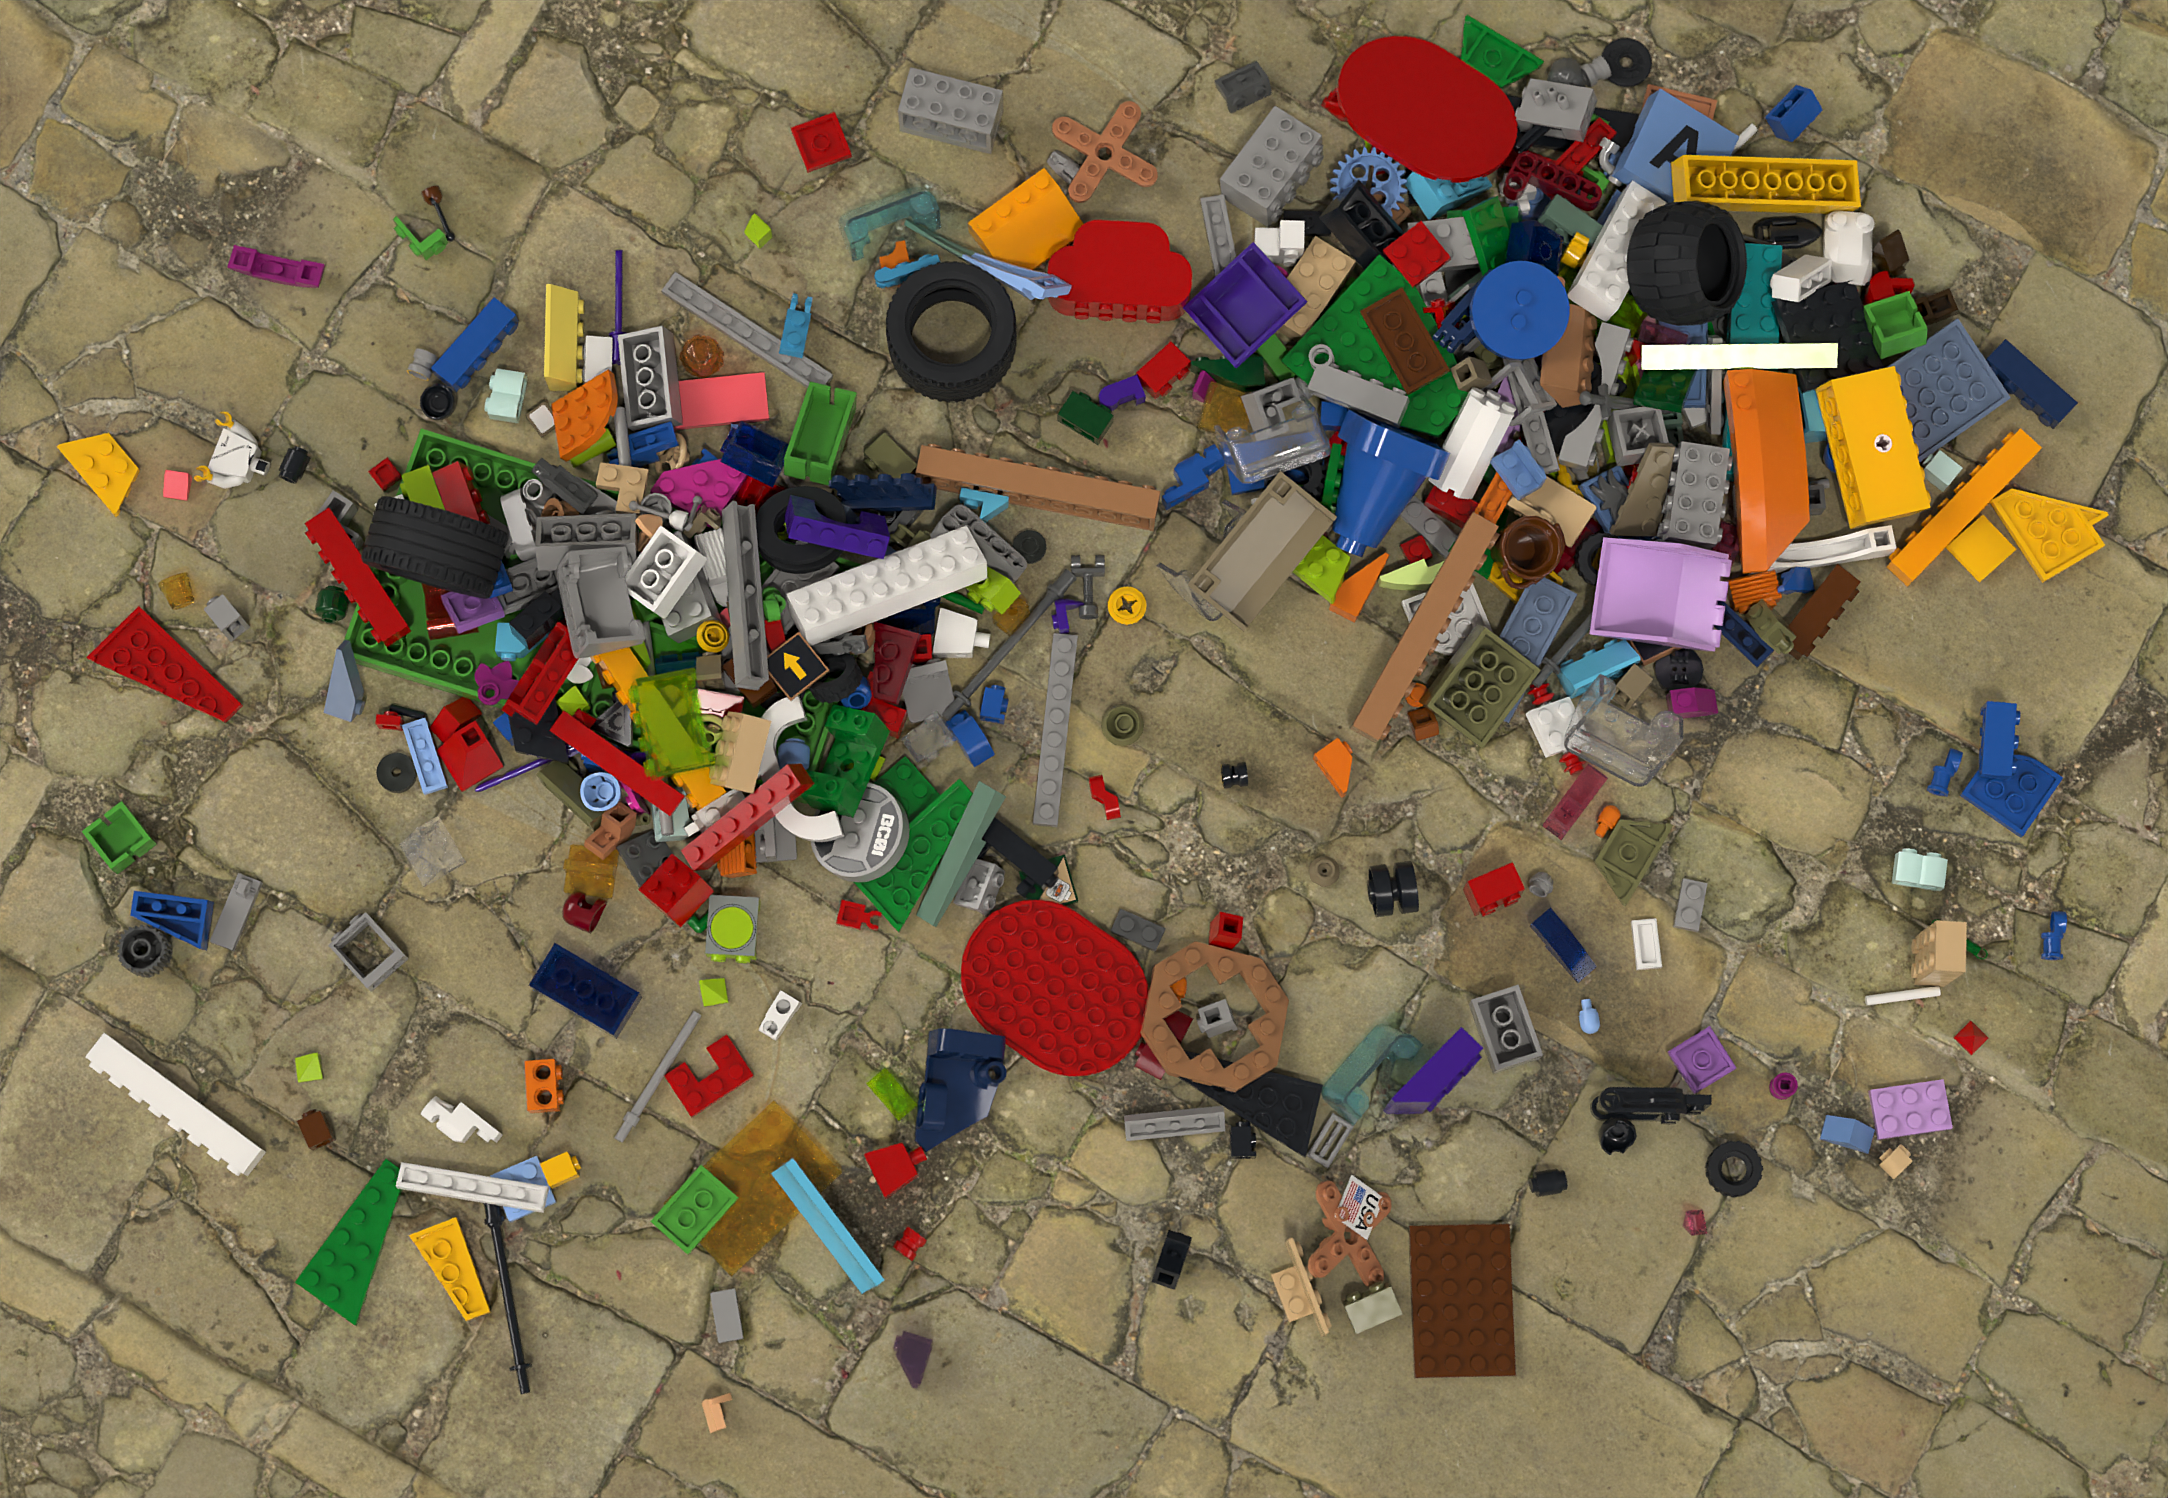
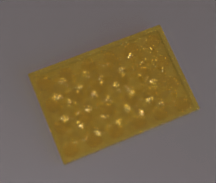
[663,1100,842,1277]

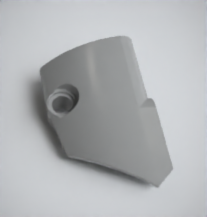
[501,476,617,562]

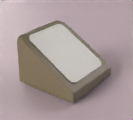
[526,401,555,438]

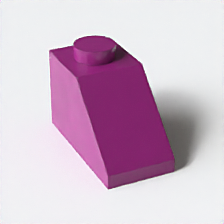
[1666,687,1718,720]

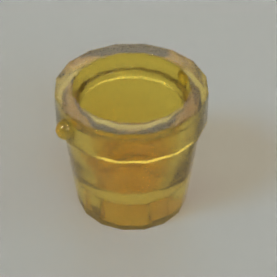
[158,572,195,610]

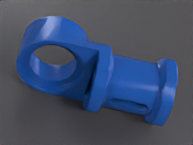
[1927,748,1963,797]
[2041,911,2067,960]

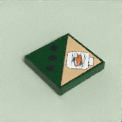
[1019,854,1078,906]

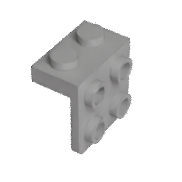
[902,659,955,723]

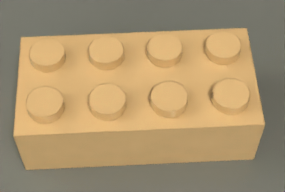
[1277,236,1356,343]
[1911,920,1967,987]

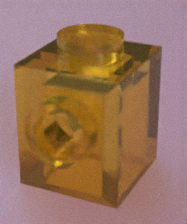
[992,597,1030,637]

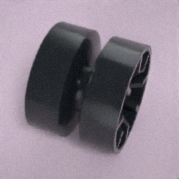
[1367,861,1419,918]

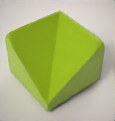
[744,214,772,249]
[557,686,590,716]

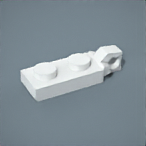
[683,789,745,837]

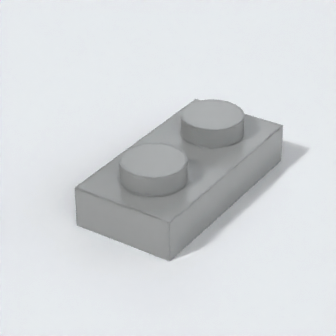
[1673,878,1708,932]

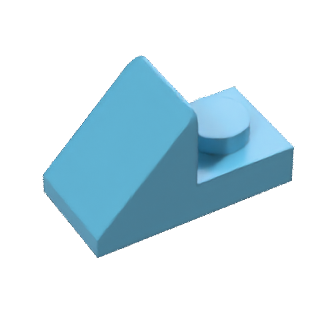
[960,487,1009,523]

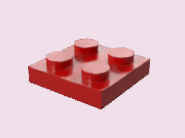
[791,112,852,173]
[1383,221,1451,288]

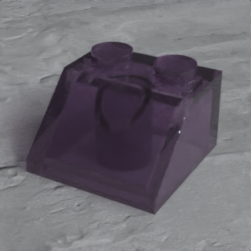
[893,1331,934,1392]

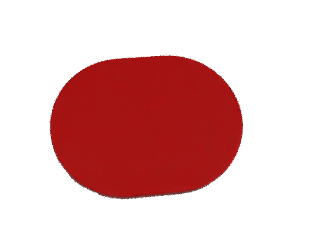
[1337,36,1517,183]
[961,900,1149,1077]

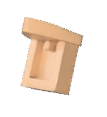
[635,514,663,552]
[702,1393,733,1433]

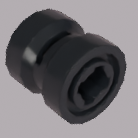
[1221,762,1248,789]

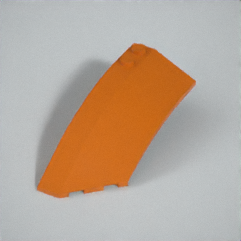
[1723,369,1810,574]

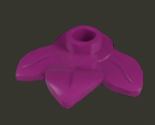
[475,661,519,705]

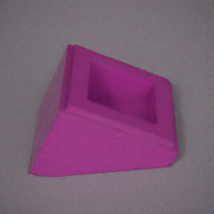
[1192,370,1217,404]

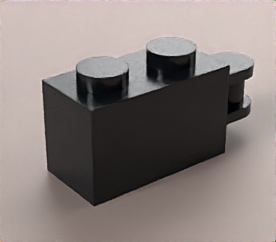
[509,588,565,650]

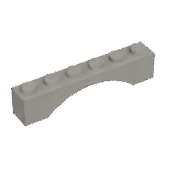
[1558,322,1634,472]

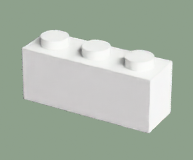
[1770,254,1832,302]

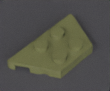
[1594,819,1674,906]

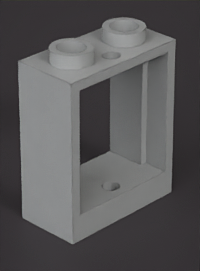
[328,912,408,992]

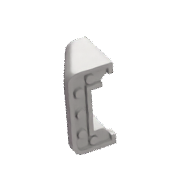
[557,546,647,658]

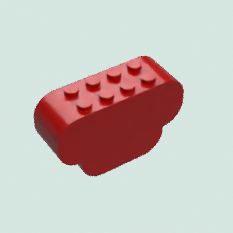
[1048,220,1192,324]

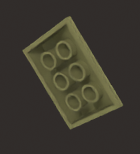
[1419,624,1541,749]

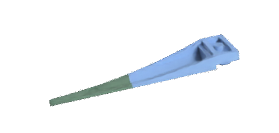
[904,219,1072,300]

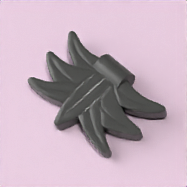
[1590,469,1629,523]

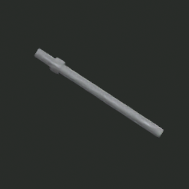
[614,1011,701,1143]

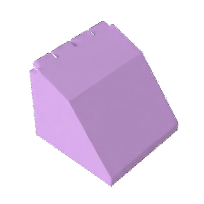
[1589,537,1732,652]

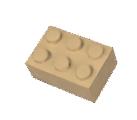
[709,711,771,794]

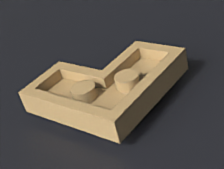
[596,462,649,517]

